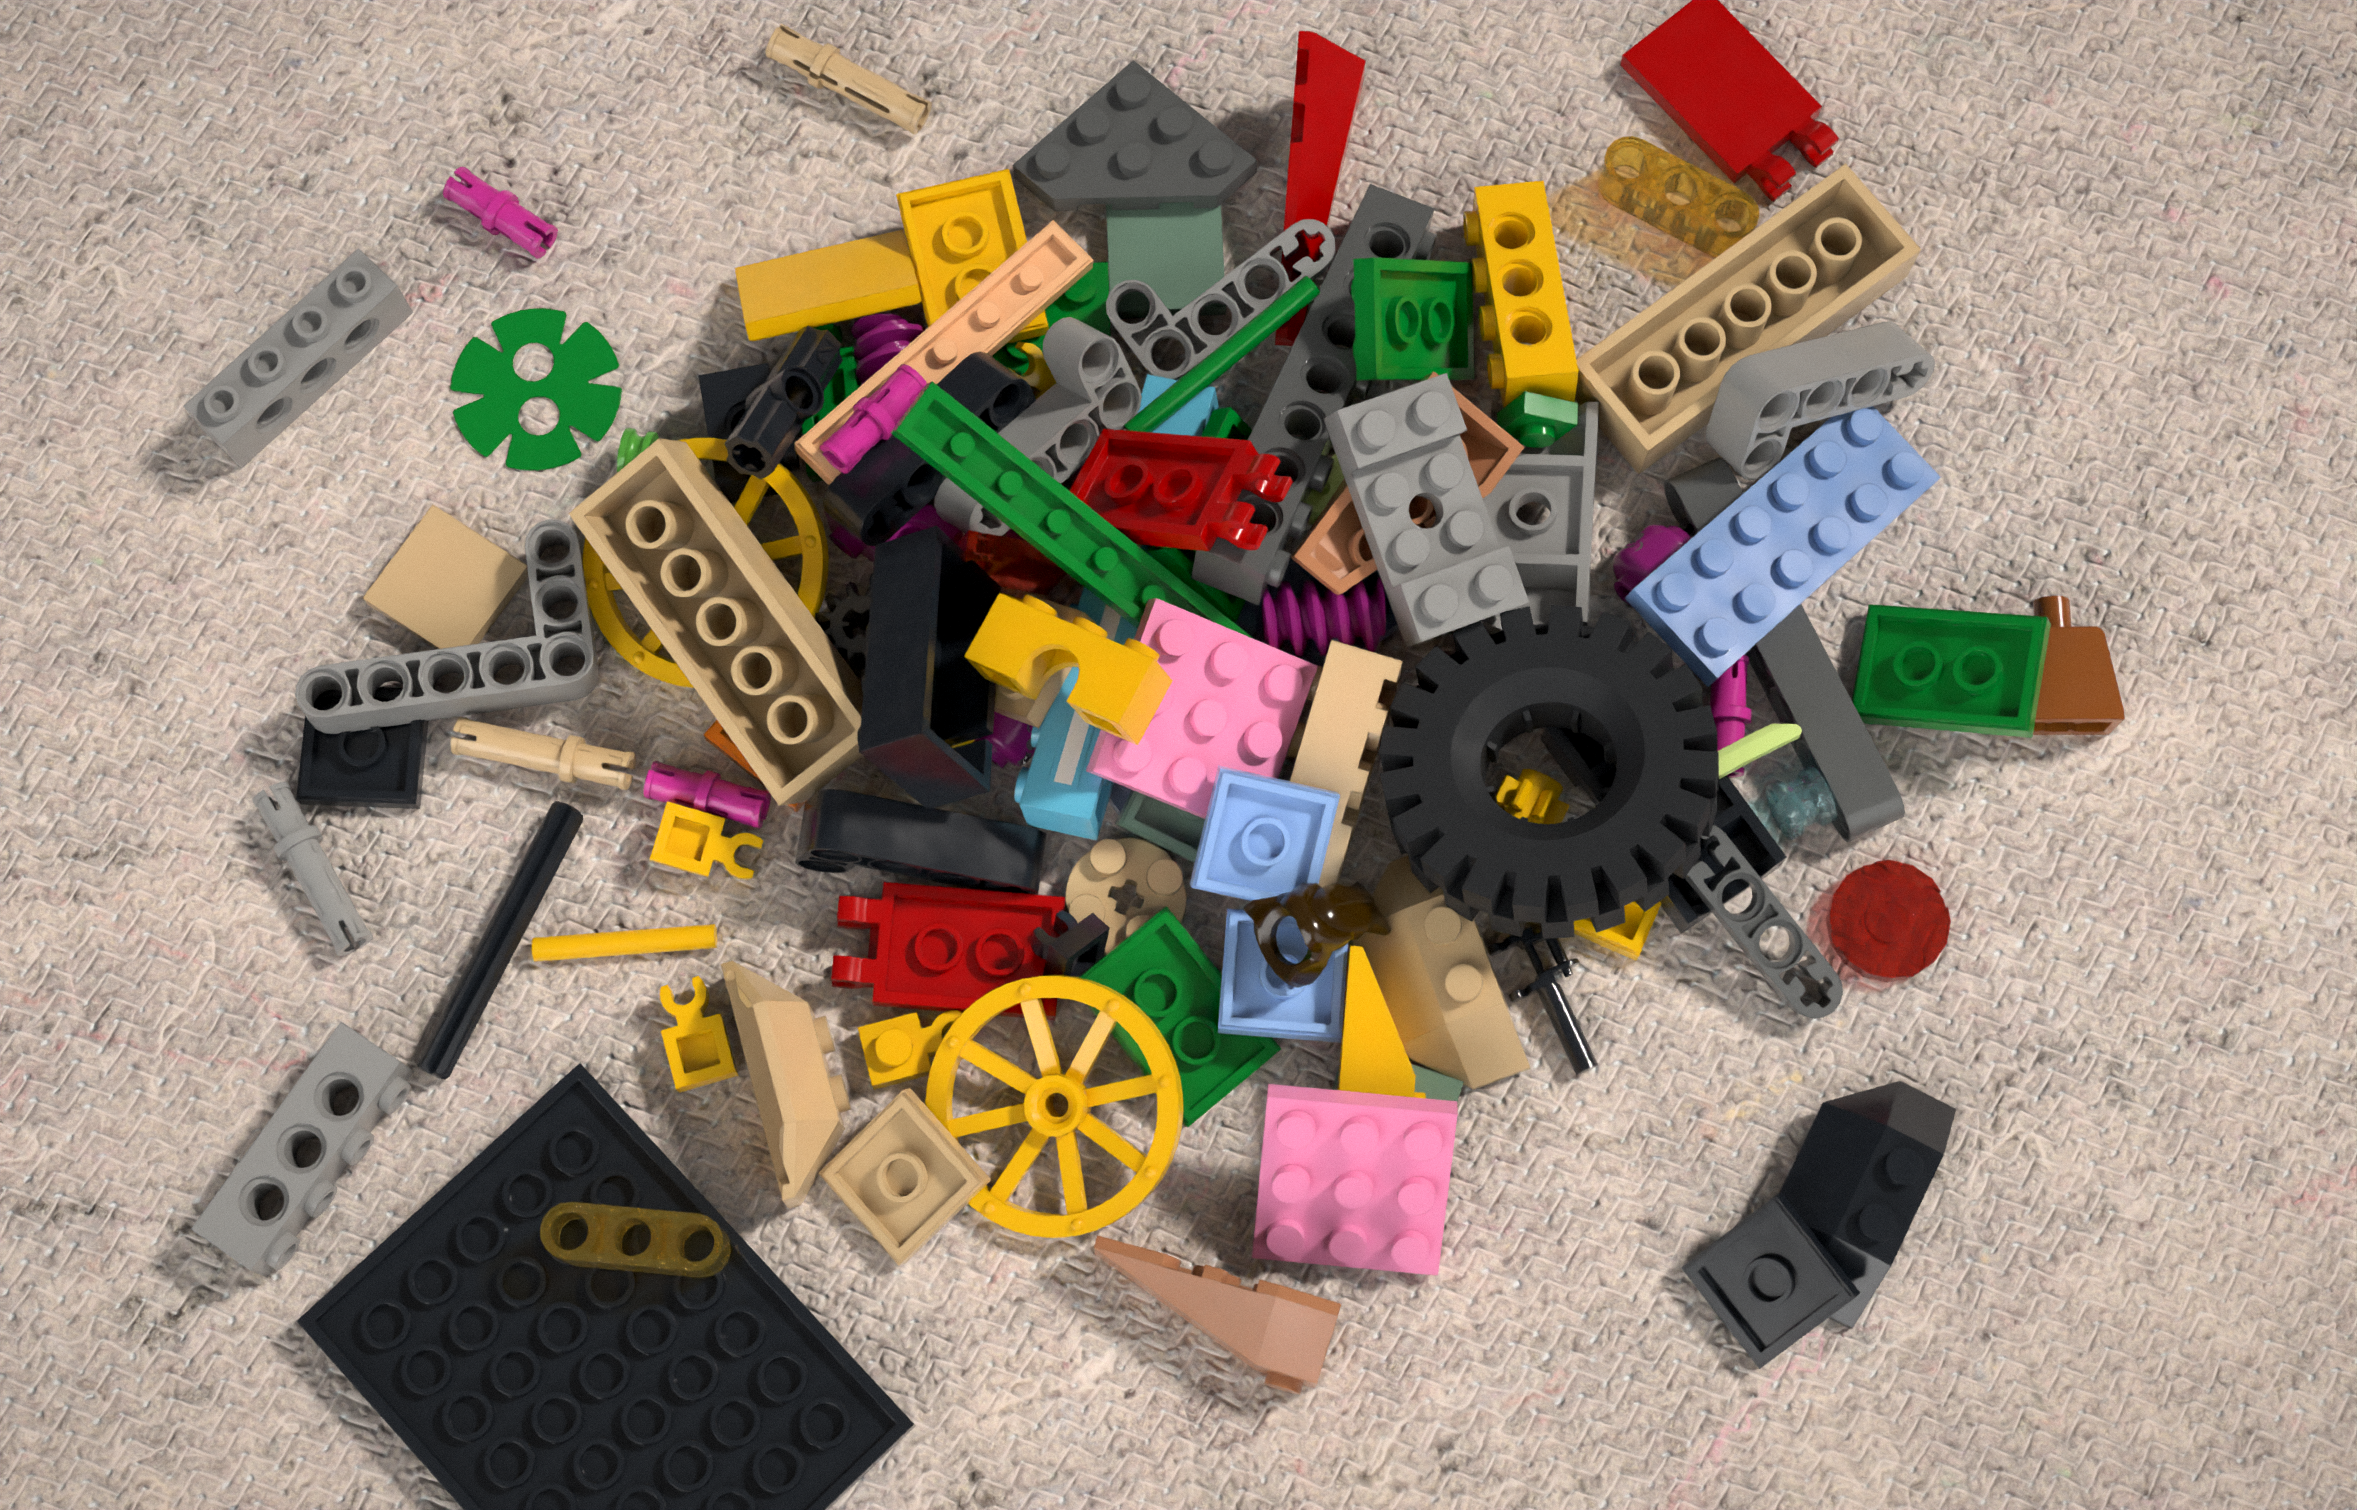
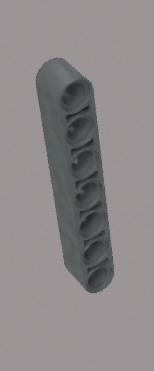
[1664,457,1905,842]

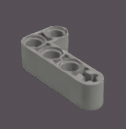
[1106,219,1336,380]
[935,317,1142,543]
[1706,321,1935,481]

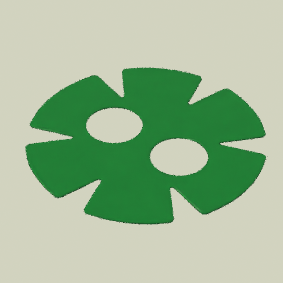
[450,308,622,471]

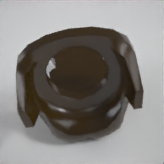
[1243,881,1391,988]

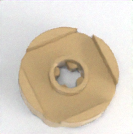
[1065,838,1187,955]

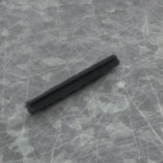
[417,801,583,1080]

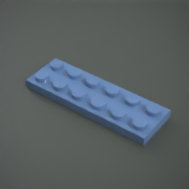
[1625,406,1941,687]

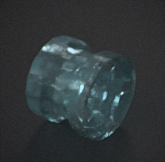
[1765,766,1837,840]

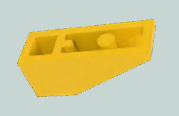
[1337,946,1426,1098]

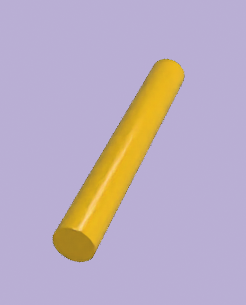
[532,924,717,962]

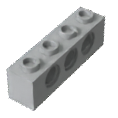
[183,248,413,469]
[191,1022,414,1277]

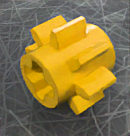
[1496,769,1569,824]

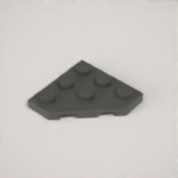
[1013,60,1257,211]

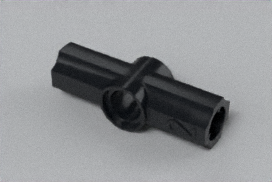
[725,325,843,479]

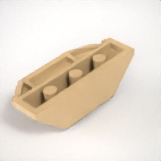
[1352,856,1531,1090]
[721,961,851,1209]

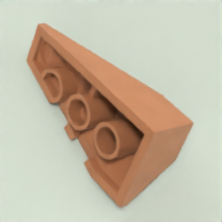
[1291,371,1525,595]
[1094,1235,1341,1395]

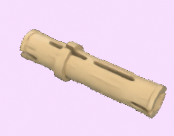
[765,24,932,135]
[451,716,636,790]

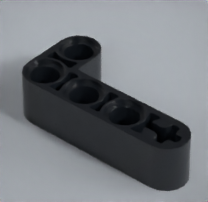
[823,351,1036,546]
[795,789,1047,895]

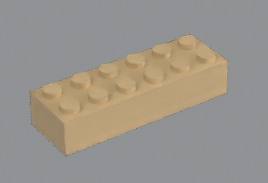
[1575,163,1921,475]
[568,438,863,806]

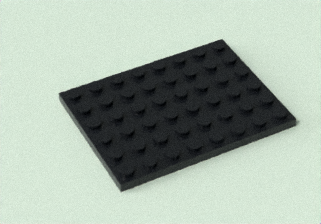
[297,1063,916,1510]

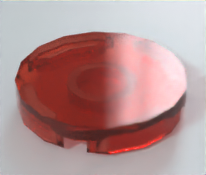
[1826,860,1951,983]

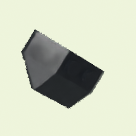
[1778,1081,1956,1329]

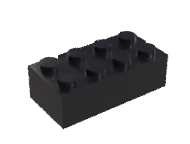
[857,525,1002,809]

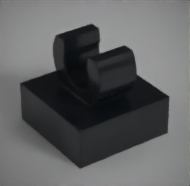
[1031,911,1110,977]

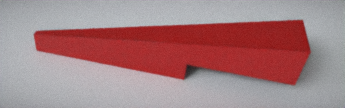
[1275,31,1366,346]

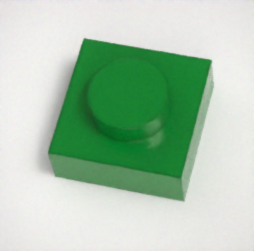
[1497,391,1578,448]

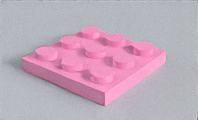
[1086,598,1318,819]
[1252,1084,1458,1276]

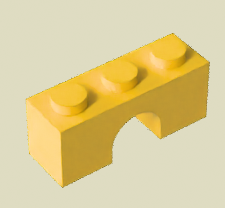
[964,593,1173,745]

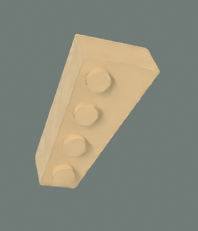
[1280,640,1402,887]

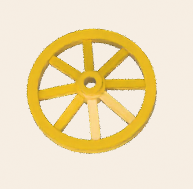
[583,438,829,688]
[925,975,1184,1238]

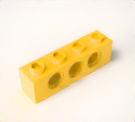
[1463,180,1579,408]

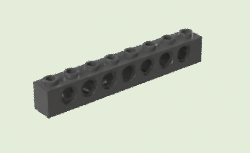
[1191,184,1438,605]

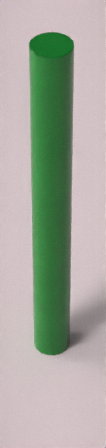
[1123,275,1320,432]

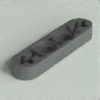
[1685,825,1843,1019]

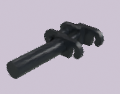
[1487,925,1598,1075]

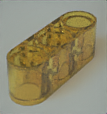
[1598,136,1760,258]
[540,1202,731,1278]

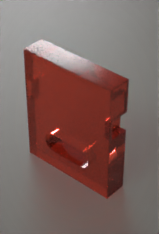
[957,530,1067,595]

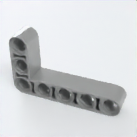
[295,519,599,734]

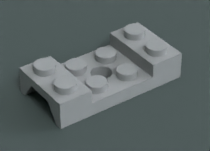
[1323,373,1530,647]
[1467,399,1599,635]

